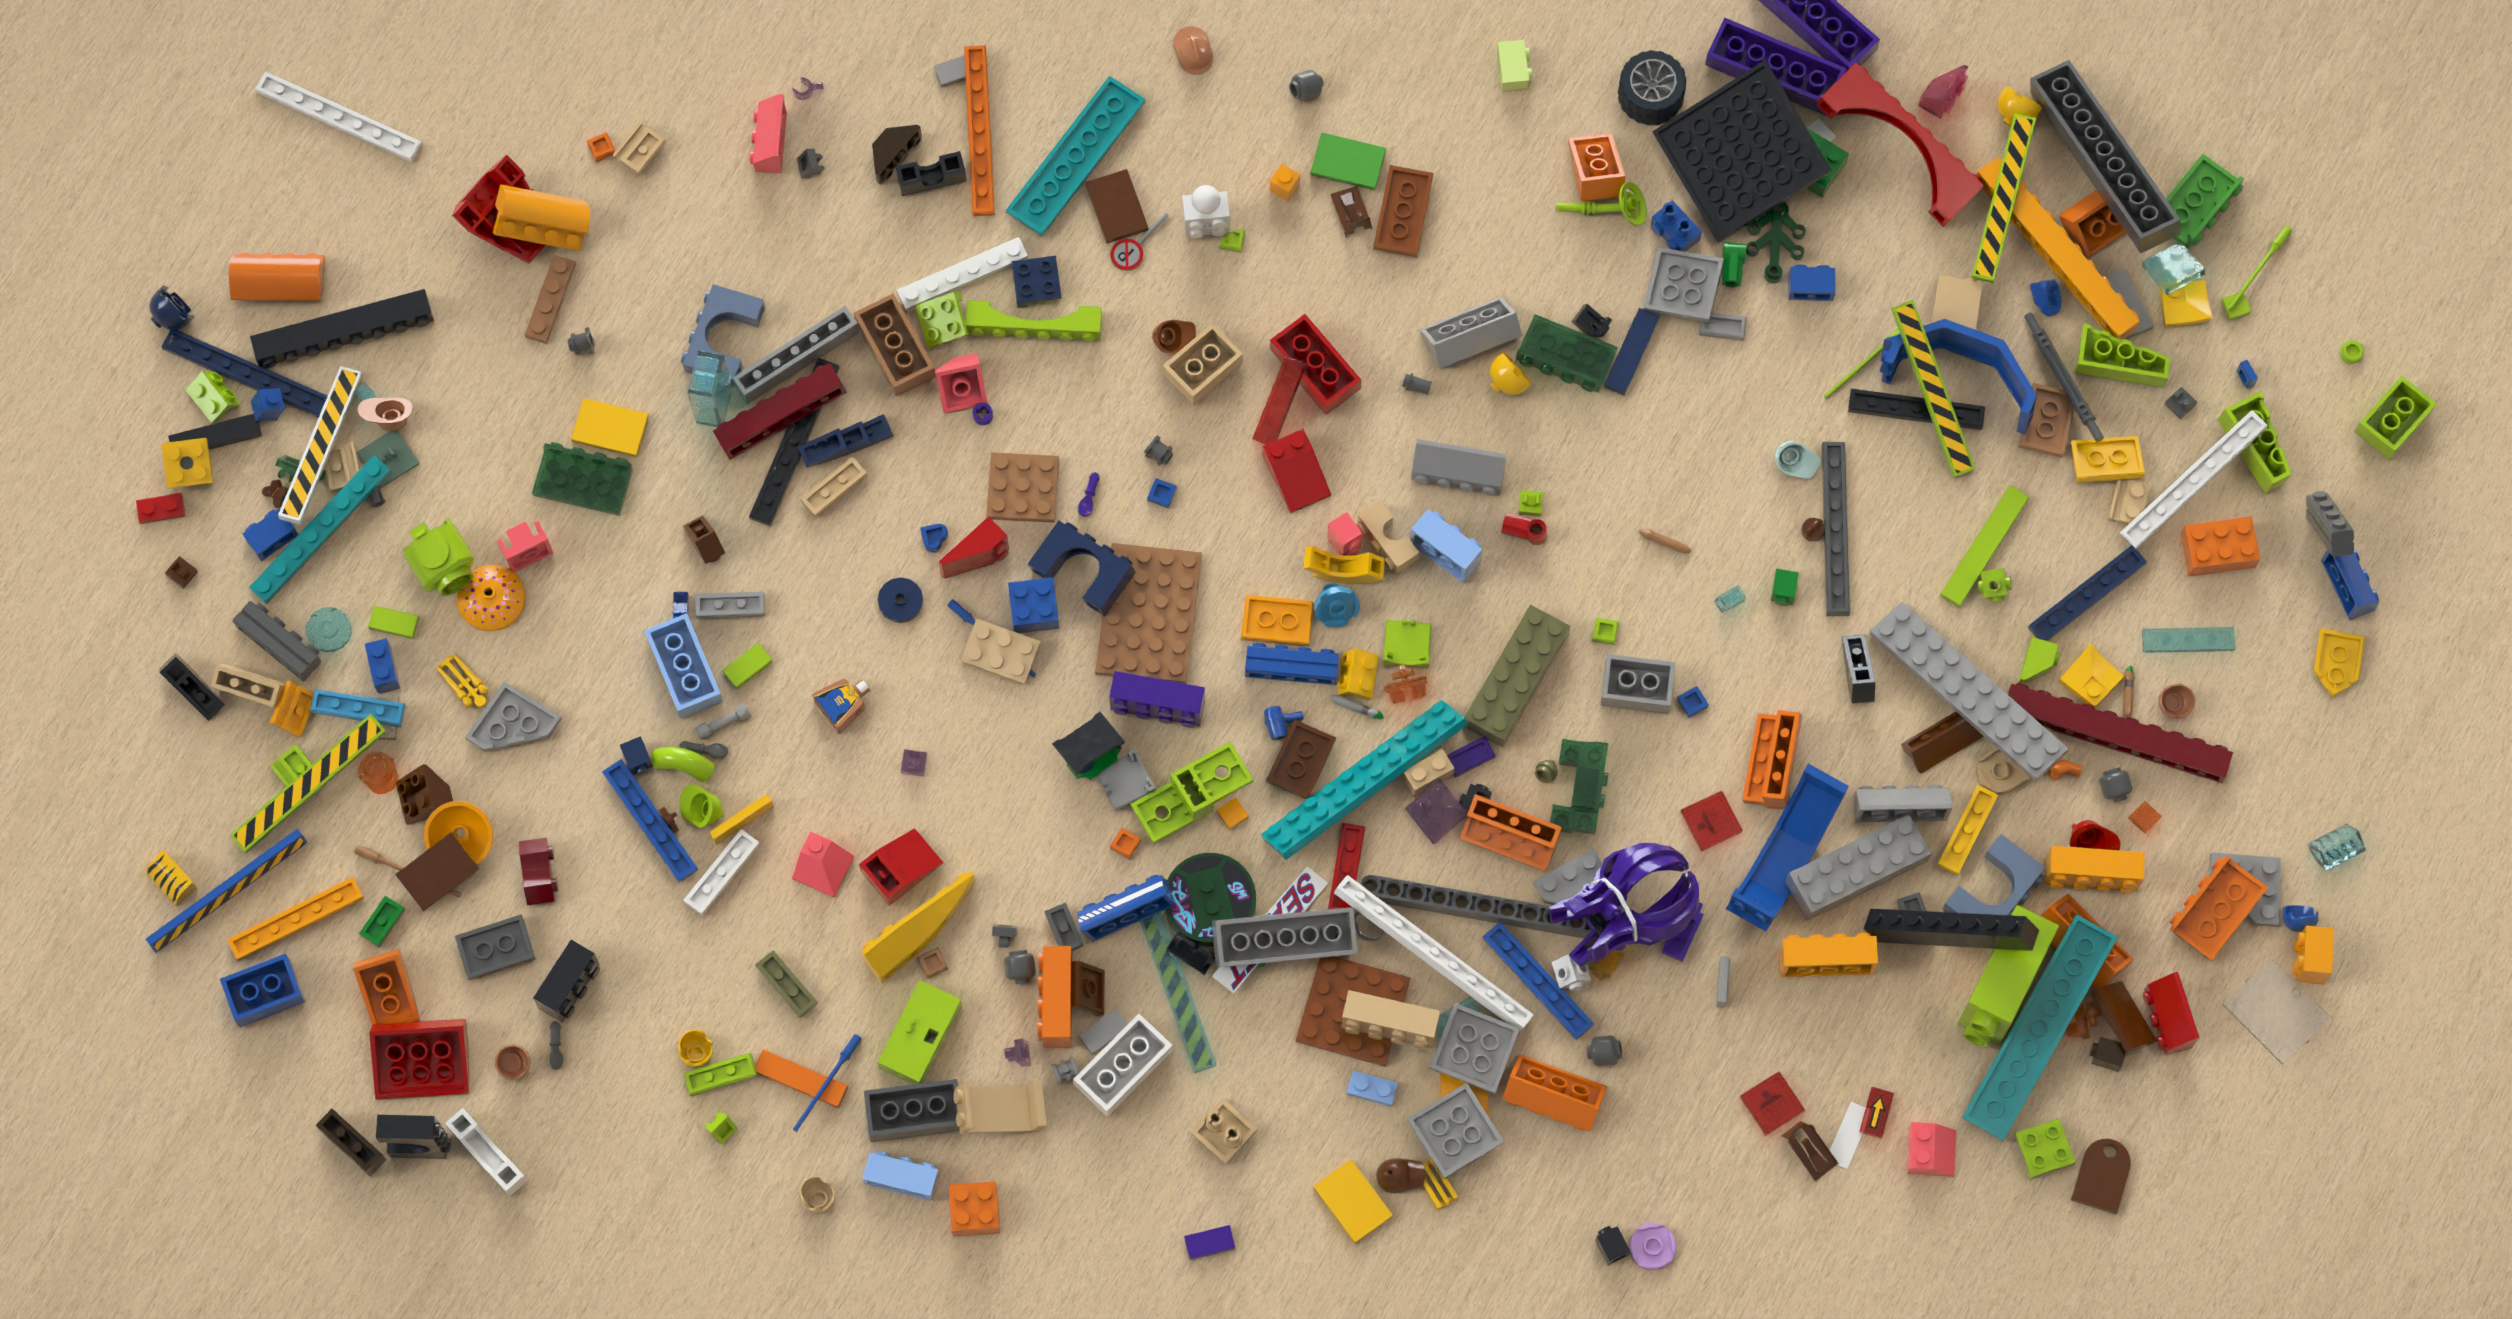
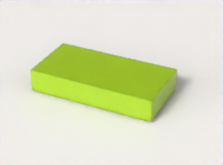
[368,606,419,639]
[722,643,773,689]

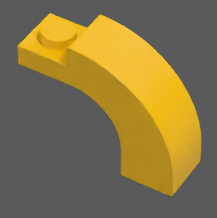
[1303,546,1385,584]

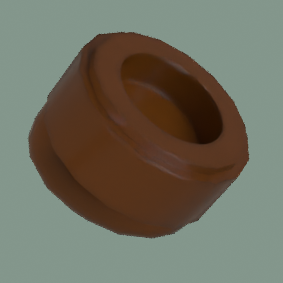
[1801,518,1825,541]

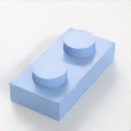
[1347,1071,1398,1107]

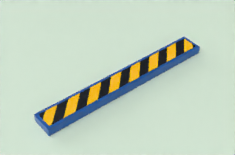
[145,829,308,953]

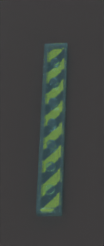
[1140,912,1216,1074]

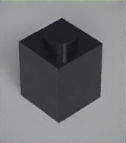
[1595,1226,1630,1266]

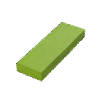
[684,1053,758,1096]

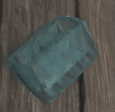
[2307,824,2366,871]

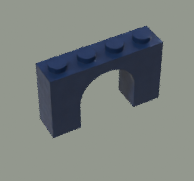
[1028,520,1136,616]

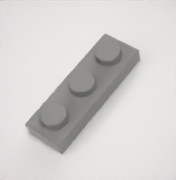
[695,592,765,619]

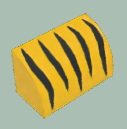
[146,850,197,906]

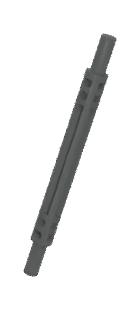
[2024,312,2104,442]

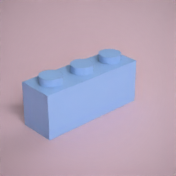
[862,1151,939,1201]

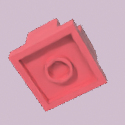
[497,520,553,573]

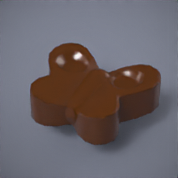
[262,479,289,508]
[658,807,679,834]

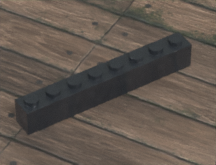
[250,289,434,368]
[1863,909,2039,951]

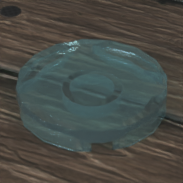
[306,607,352,653]

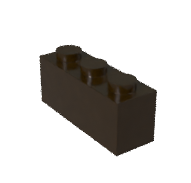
[315,1108,386,1177]

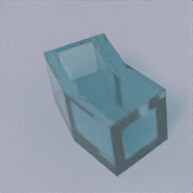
[354,382,376,402]
[1714,585,1746,613]

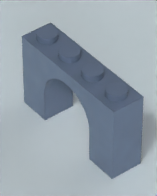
[681,284,765,387]
[1943,834,2045,915]

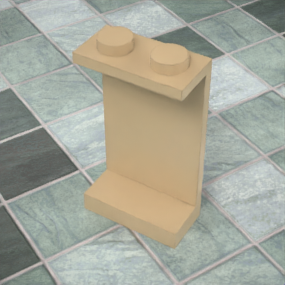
[954,1080,1047,1134]

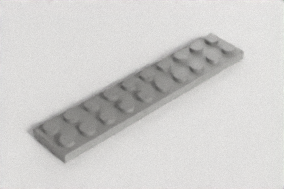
[1870,602,2068,782]

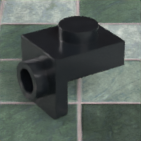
[1572,304,1612,339]
[1458,784,1492,817]

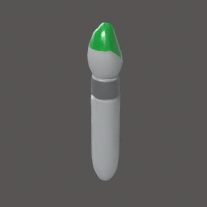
[1331,695,1384,719]

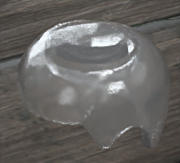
[1354,911,1385,942]

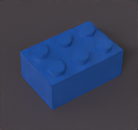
[220,954,306,1027]

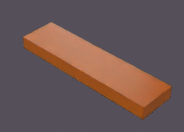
[755,1049,848,1108]

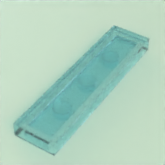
[2142,627,2236,653]

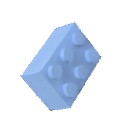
[1410,509,1482,584]

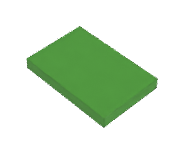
[1310,132,1386,190]

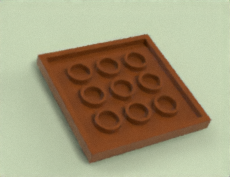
[1296,956,1411,1067]

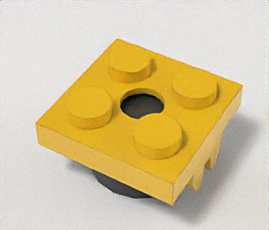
[161,438,214,489]

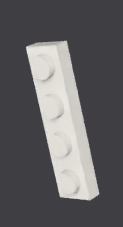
[683,829,760,916]

